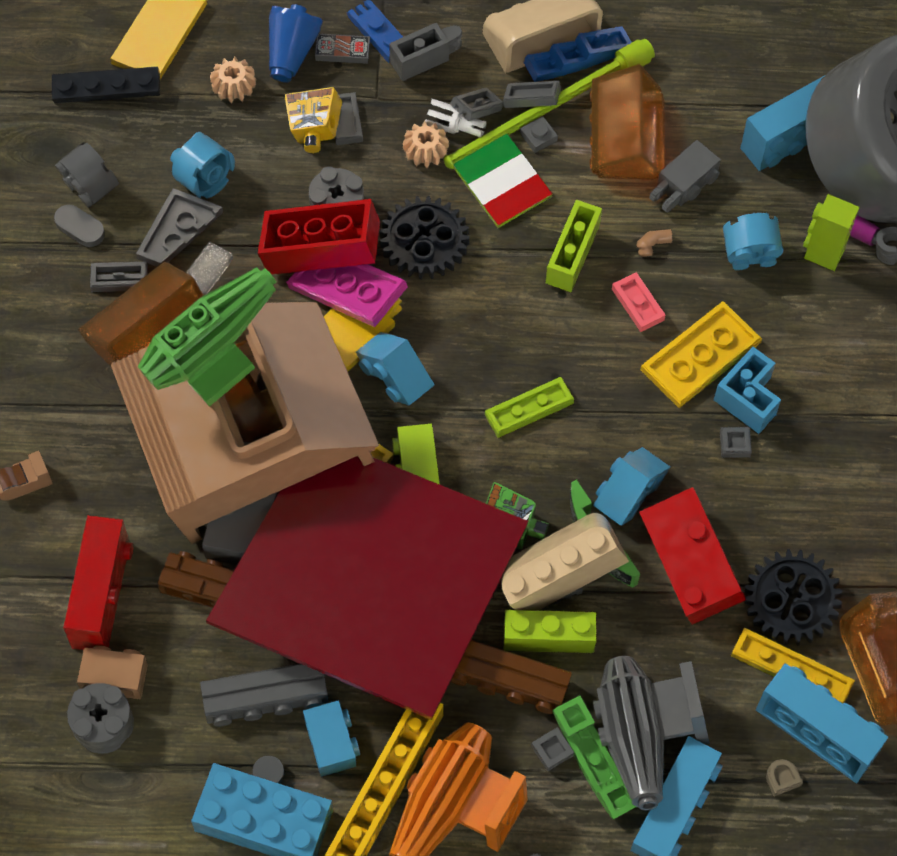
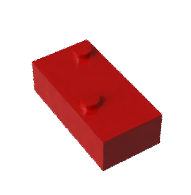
[258,199,380,275]
[639,487,746,625]
[63,515,133,650]

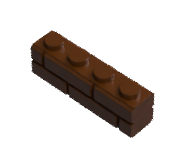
[158,551,236,608]
[451,640,572,714]

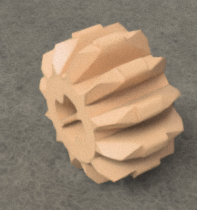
[210,56,256,104]
[403,121,449,168]

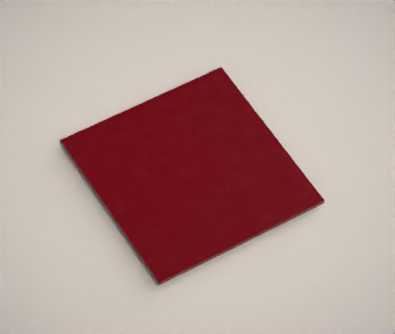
[206,456,529,720]

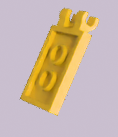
[323,298,402,372]

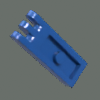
[347,0,403,63]

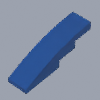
[523,26,632,82]

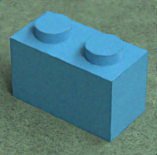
[303,700,360,777]

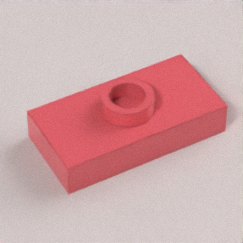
[612,272,666,332]

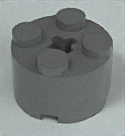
[54,142,119,208]
[309,167,364,206]
[67,683,134,754]

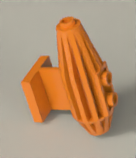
[389,722,528,856]

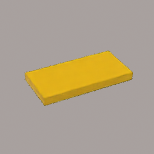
[110,0,207,80]
[640,301,762,408]

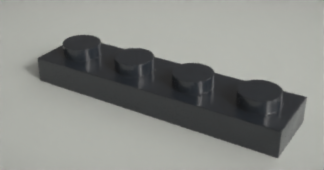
[52,66,160,103]

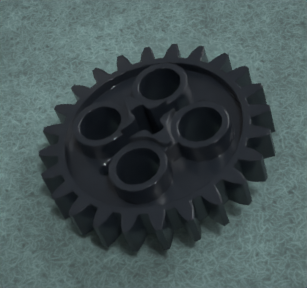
[380,196,469,280]
[744,549,842,646]

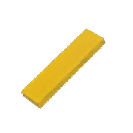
[731,628,855,704]

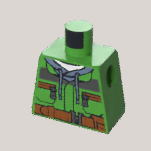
[486,482,549,550]

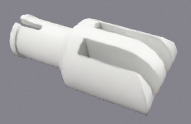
[425,99,486,138]

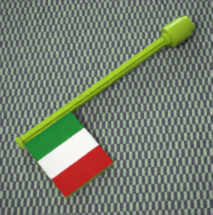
[443,39,655,228]

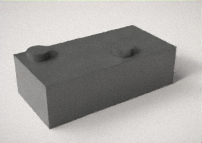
[202,441,280,565]

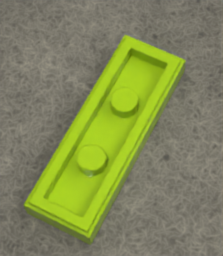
[485,377,574,438]

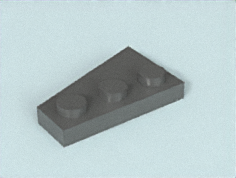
[136,188,223,269]

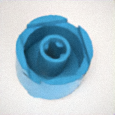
[170,132,235,198]
[723,213,783,270]

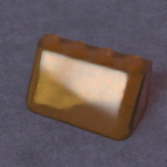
[589,64,665,180]
[78,261,204,366]

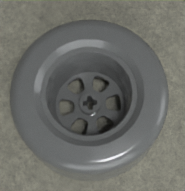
[806,35,897,223]

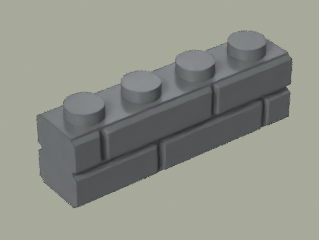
[200,664,328,727]

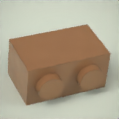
[77,646,148,699]

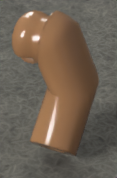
[637,229,672,257]

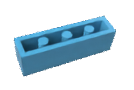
[630,736,723,856]

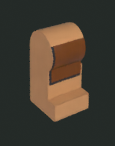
[0,451,53,501]

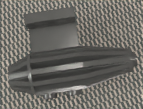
[593,656,710,810]

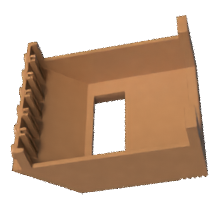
[111,302,379,544]

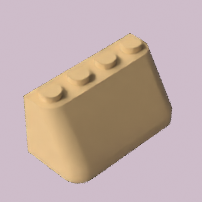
[483,0,603,74]
[502,513,629,611]

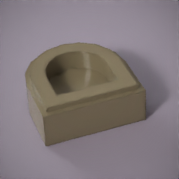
[766,759,803,796]

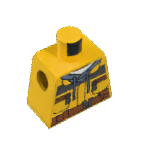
[285,87,342,153]

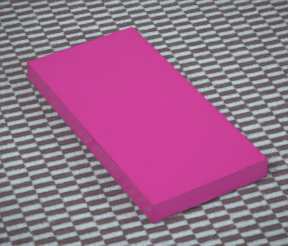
[286,264,408,327]

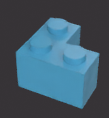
[355,332,434,405]
[714,347,781,434]
[593,447,670,526]

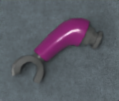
[850,215,897,265]

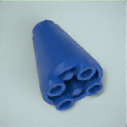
[269,4,323,82]

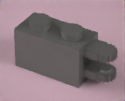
[389,22,462,81]
[649,140,721,212]

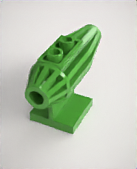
[138,267,276,407]

